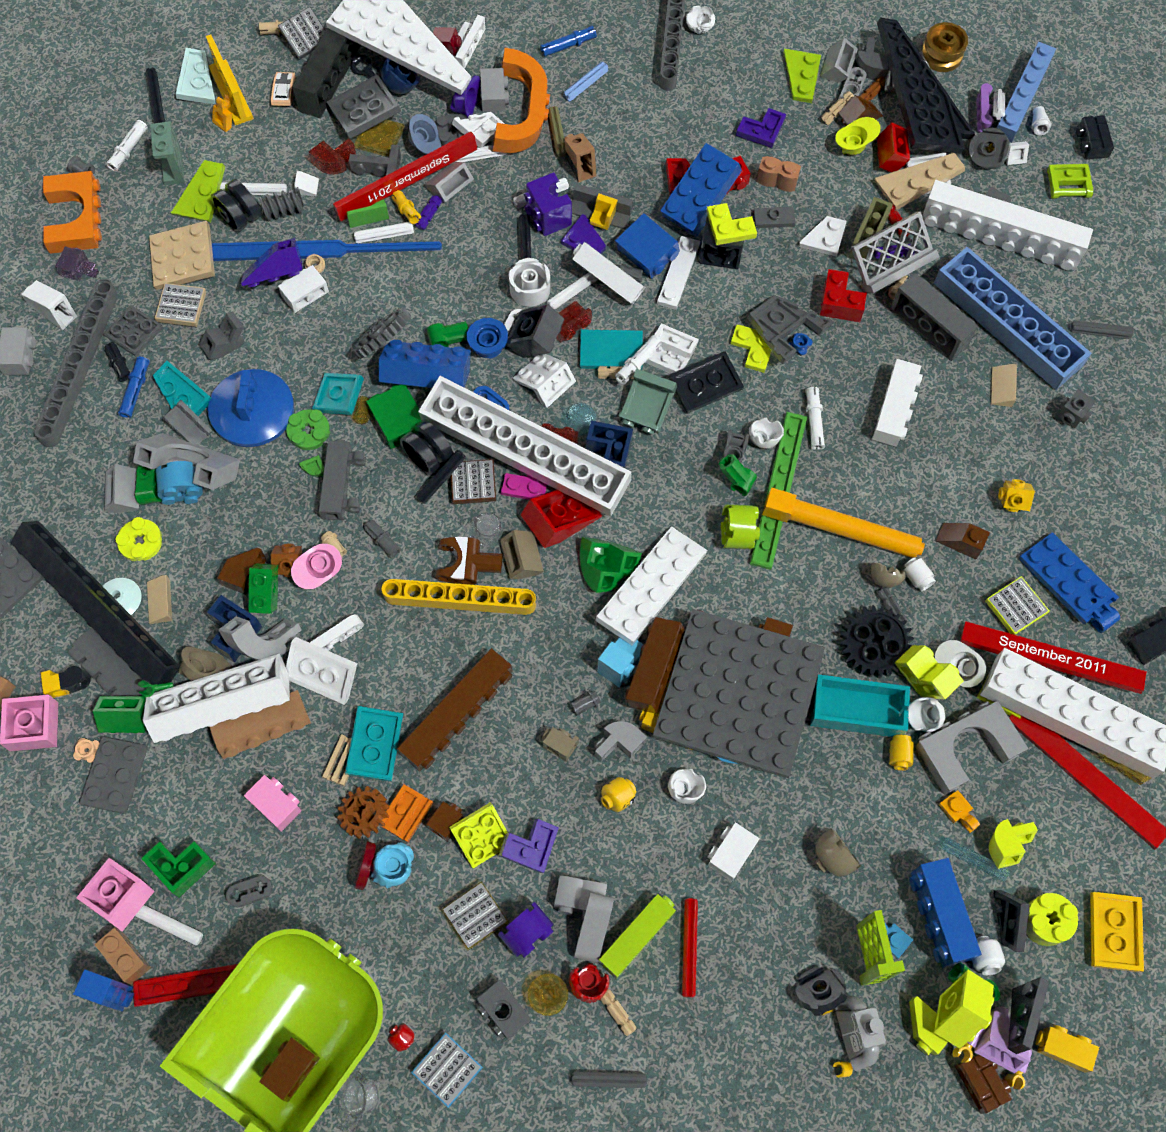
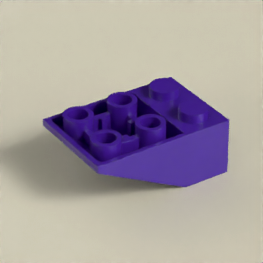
[241,238,303,287]

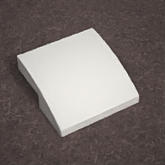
[645,323,699,374]

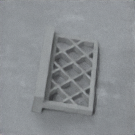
[851,212,939,293]

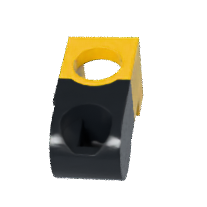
[41,666,91,698]

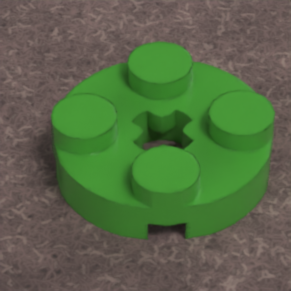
[286,409,330,450]

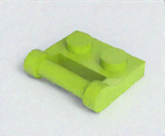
[1047,164,1093,199]

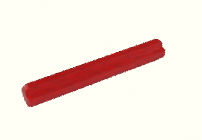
[682,898,698,998]

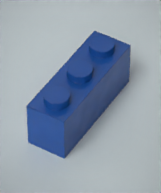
[73,969,134,1012]

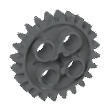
[352,307,411,359]

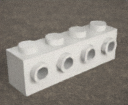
[872,359,923,447]

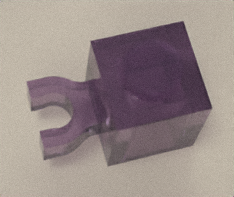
[55,246,99,282]

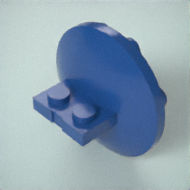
[208,369,294,447]

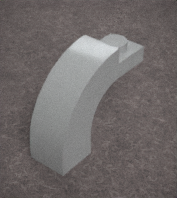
[219,616,301,660]

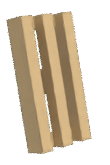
[322,735,352,787]

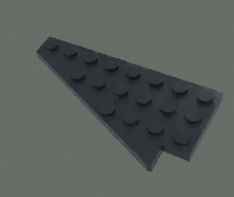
[877,17,975,154]

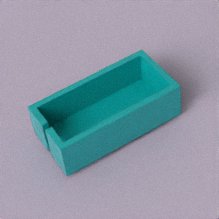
[810,674,910,737]

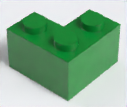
[141,841,216,898]

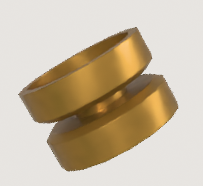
[921,22,968,72]

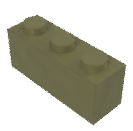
[849,197,893,263]

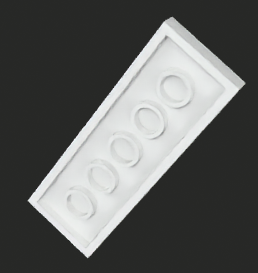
[595,526,707,646]

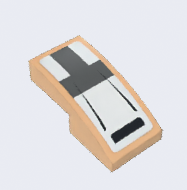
[271,72,296,106]

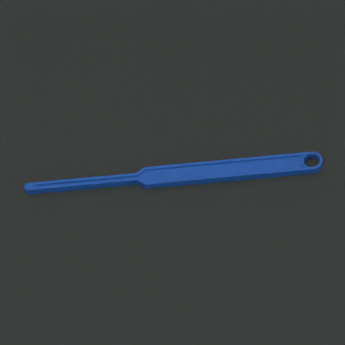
[212,240,442,261]

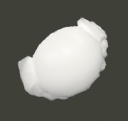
[686,6,715,34]

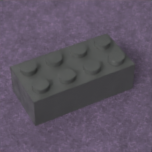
[891,273,978,361]

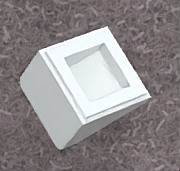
[295,171,319,196]

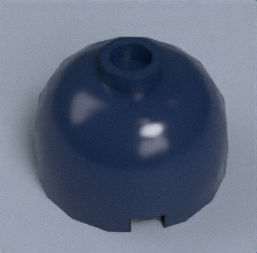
[381,58,421,95]

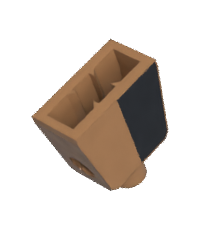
[564,133,596,182]

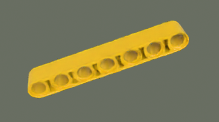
[382,579,536,615]

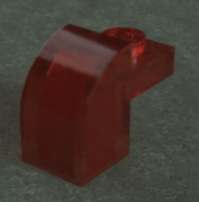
[308,139,356,175]

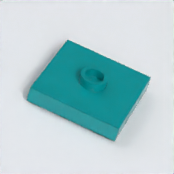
[312,373,364,415]

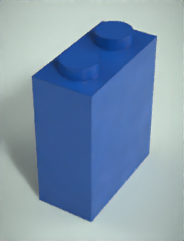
[615,213,680,279]

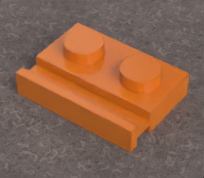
[379,784,433,843]

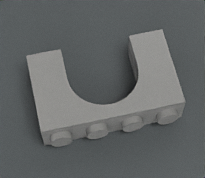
[133,433,240,490]
[915,701,1028,795]

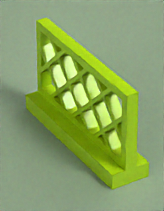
[856,910,905,986]

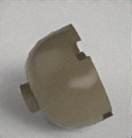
[815,828,861,877]

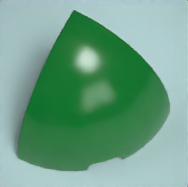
[580,537,642,593]

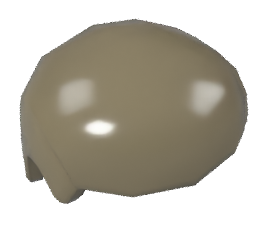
[871,563,906,588]

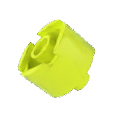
[1026,893,1078,946]

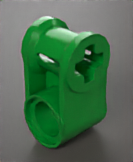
[135,465,162,505]

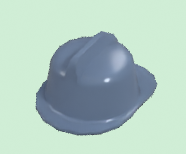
[408,114,441,154]

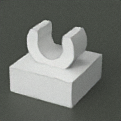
[1005,141,1029,165]

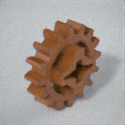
[337,786,389,839]

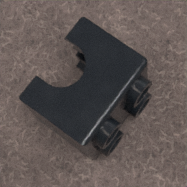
[699,215,744,270]

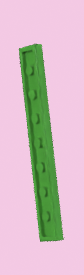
[750,412,807,570]

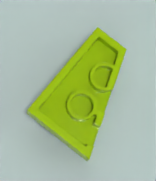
[171,160,225,223]

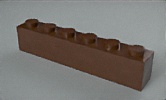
[397,648,513,772]

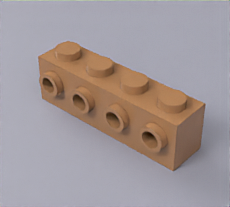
[210,690,311,759]

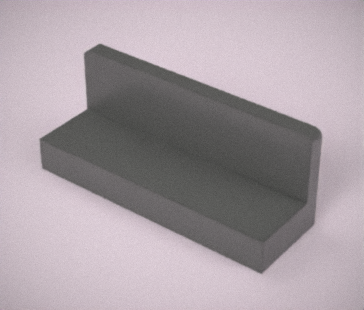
[572,184,633,229]

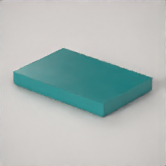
[580,329,643,370]
[345,706,403,782]

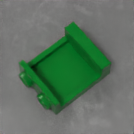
[366,384,422,449]

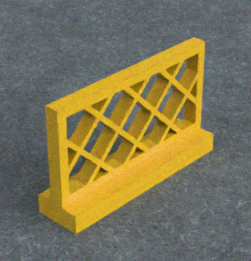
[206,34,254,126]

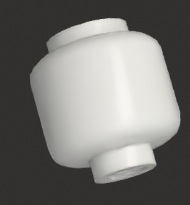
[972,936,1005,976]

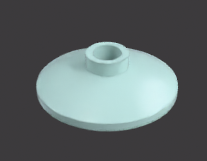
[103,578,141,615]

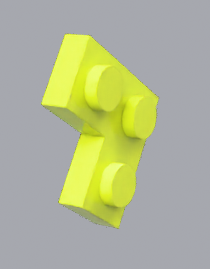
[706,203,757,245]
[731,324,772,373]

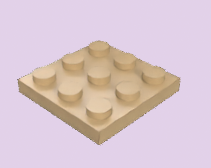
[149,221,215,290]

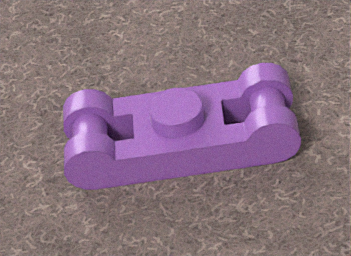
[976,83,993,133]

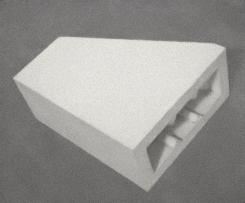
[21,280,77,330]

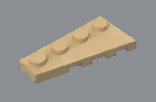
[875,153,965,210]

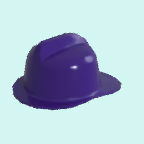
[450,75,481,118]

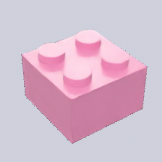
[0,695,58,751]
[76,858,154,932]

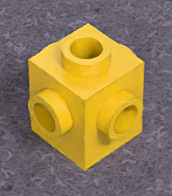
[998,479,1035,512]

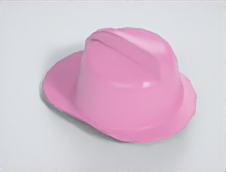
[291,544,342,589]

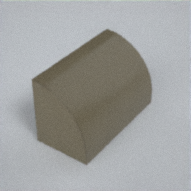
[500,530,544,579]

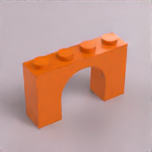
[43,171,102,254]

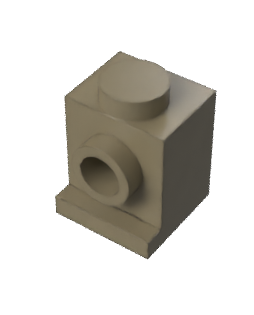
[542,727,579,762]

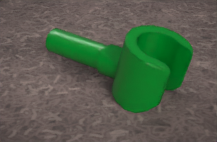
[138,680,173,697]

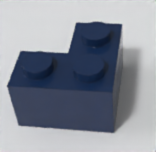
[586,421,633,469]
[207,595,262,663]

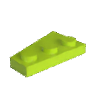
[783,48,821,103]

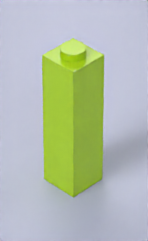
[599,894,676,979]

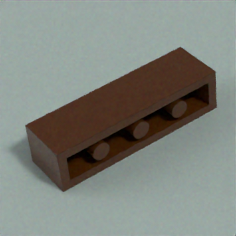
[625,617,685,714]

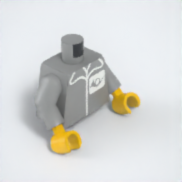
[823,996,886,1078]

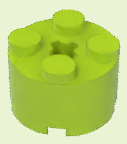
[721,504,760,549]

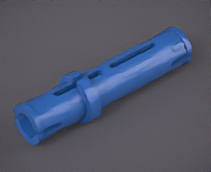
[540,26,597,57]
[118,356,150,418]

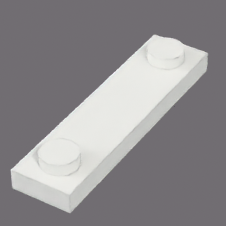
[657,236,701,310]

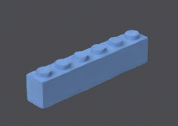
[997,42,1056,143]

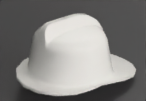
[935,640,986,687]

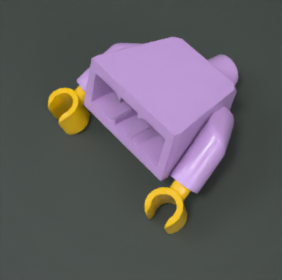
[952,1007,1032,1090]

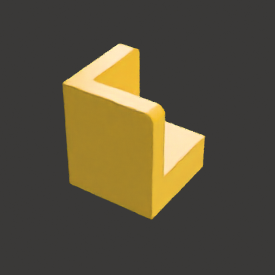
[590,194,618,230]

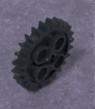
[839,605,914,678]

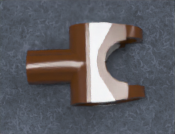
[435,537,503,585]

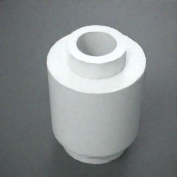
[904,558,936,591]

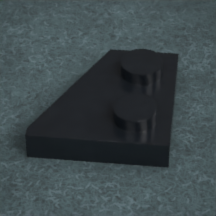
[993,890,1030,952]

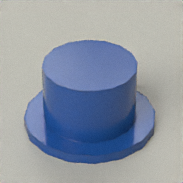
[467,318,508,358]

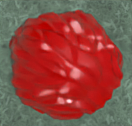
[569,963,610,1003]

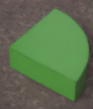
[299,455,324,477]

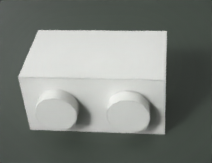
[278,265,329,313]
[707,822,760,882]

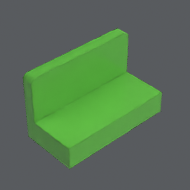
[347,199,389,228]

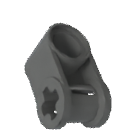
[723,430,750,463]

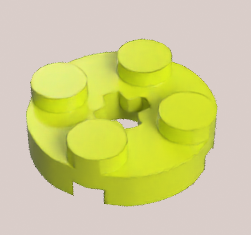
[115,517,162,561]

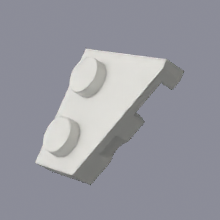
[799,216,847,257]

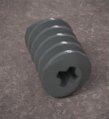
[259,187,304,221]

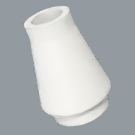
[1031,106,1051,135]

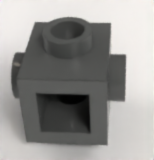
[1058,389,1096,428]

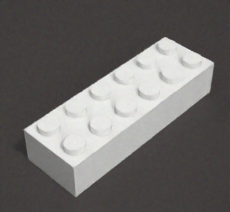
[143,654,290,743]

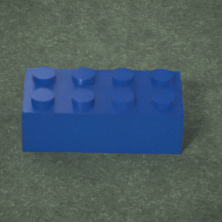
[660,143,742,237]
[379,340,471,388]
[909,858,982,968]

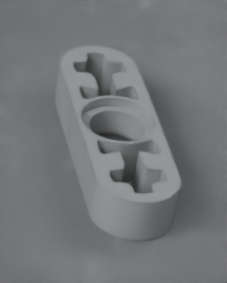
[838,67,866,100]

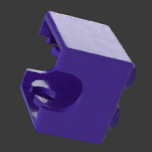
[524,172,572,236]

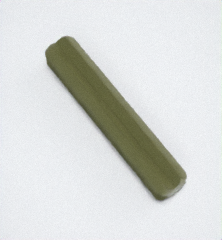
[548,106,566,157]

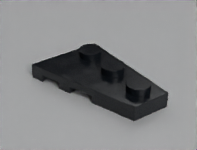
[1008,977,1049,1055]

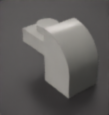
[595,721,647,762]

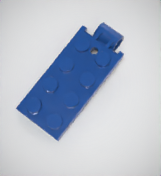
[1019,532,1120,633]

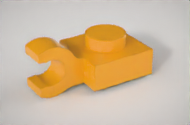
[212,93,233,132]
[939,790,980,833]

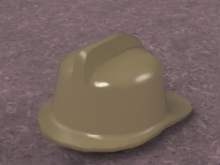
[179,646,233,681]

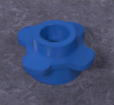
[789,333,813,355]

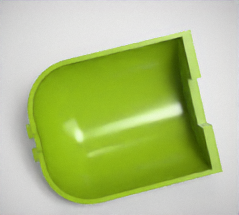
[160,929,383,1132]

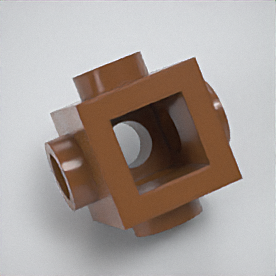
[271,543,302,577]

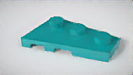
[153,361,211,416]

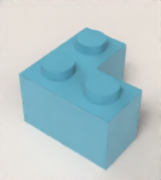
[597,637,644,688]

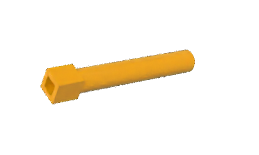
[762,487,925,558]

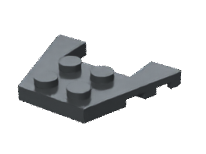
[748,295,834,364]

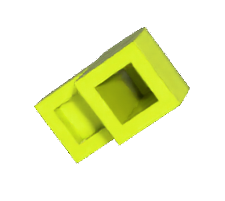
[989,819,1038,869]

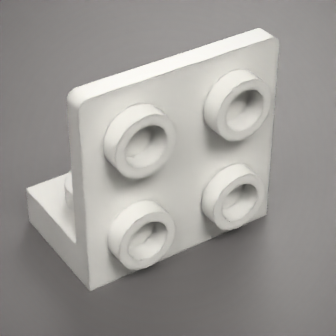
[513,354,576,408]

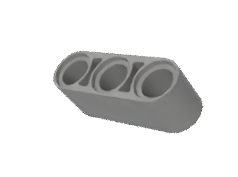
[574,892,614,964]

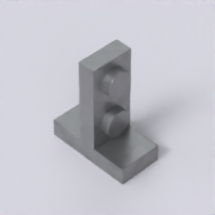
[349,145,401,176]

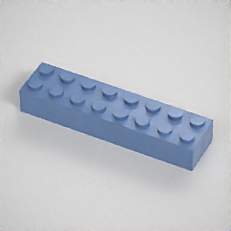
[934,247,1092,390]

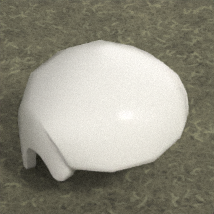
[749,418,784,449]
[907,697,945,732]
[668,769,706,804]

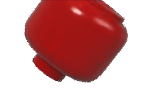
[388,1023,415,1052]

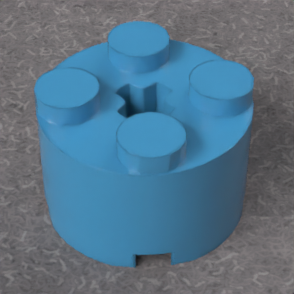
[156,461,203,505]

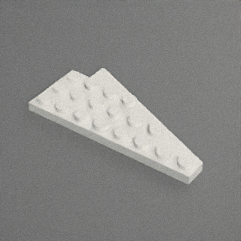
[326,0,471,95]

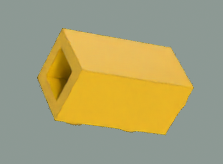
[1036,1025,1099,1073]

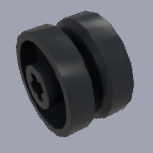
[210,179,262,232]
[400,420,454,475]

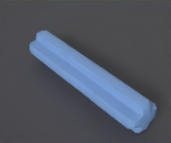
[563,62,608,102]

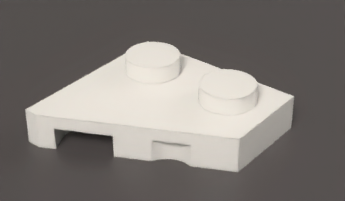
[452,112,504,148]

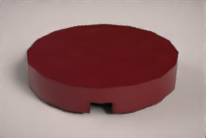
[354,841,376,890]

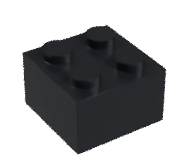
[506,304,564,358]

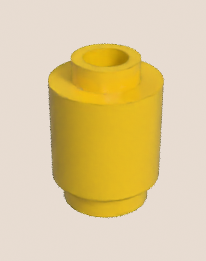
[889,734,914,771]

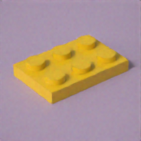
[1090,892,1144,973]

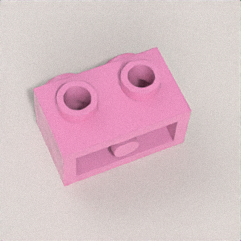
[244,775,301,832]

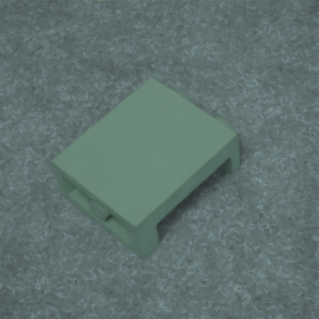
[150,121,185,185]
[618,368,677,435]

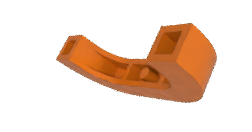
[492,48,550,153]

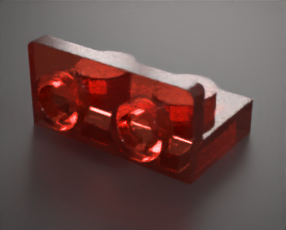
[556,301,592,343]

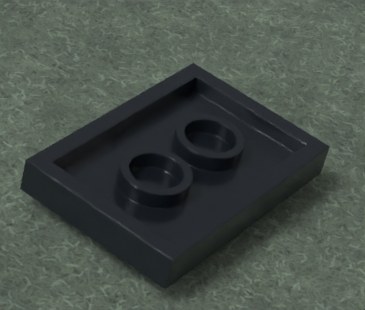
[669,351,744,414]

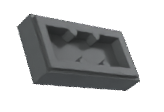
[753,207,796,228]

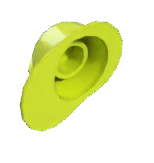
[835,117,880,155]

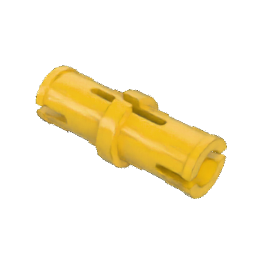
[391,191,421,224]

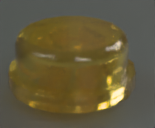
[528,974,568,1016]

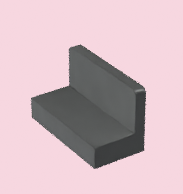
[163,400,212,445]

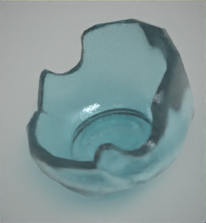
[563,402,597,436]

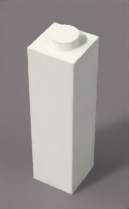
[573,242,646,304]

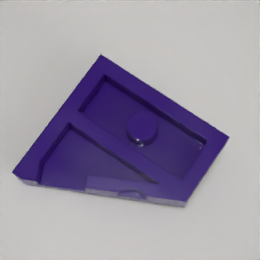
[561,214,606,254]

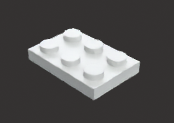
[286,637,357,705]

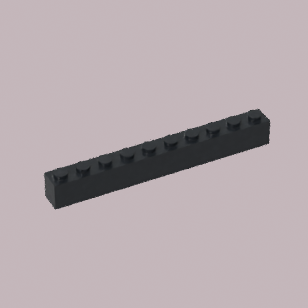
[10,521,180,685]

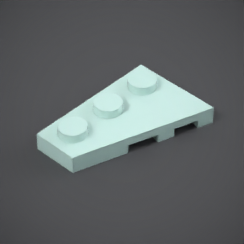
[176,48,216,104]

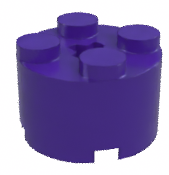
[498,902,554,958]

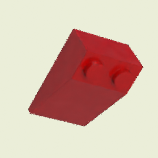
[521,490,602,548]

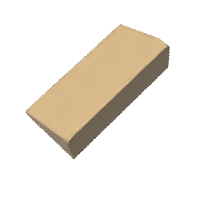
[991,364,1017,407]
[147,575,172,624]

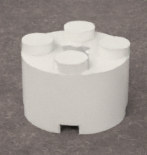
[509,258,550,307]

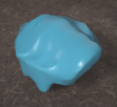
[370,842,414,889]

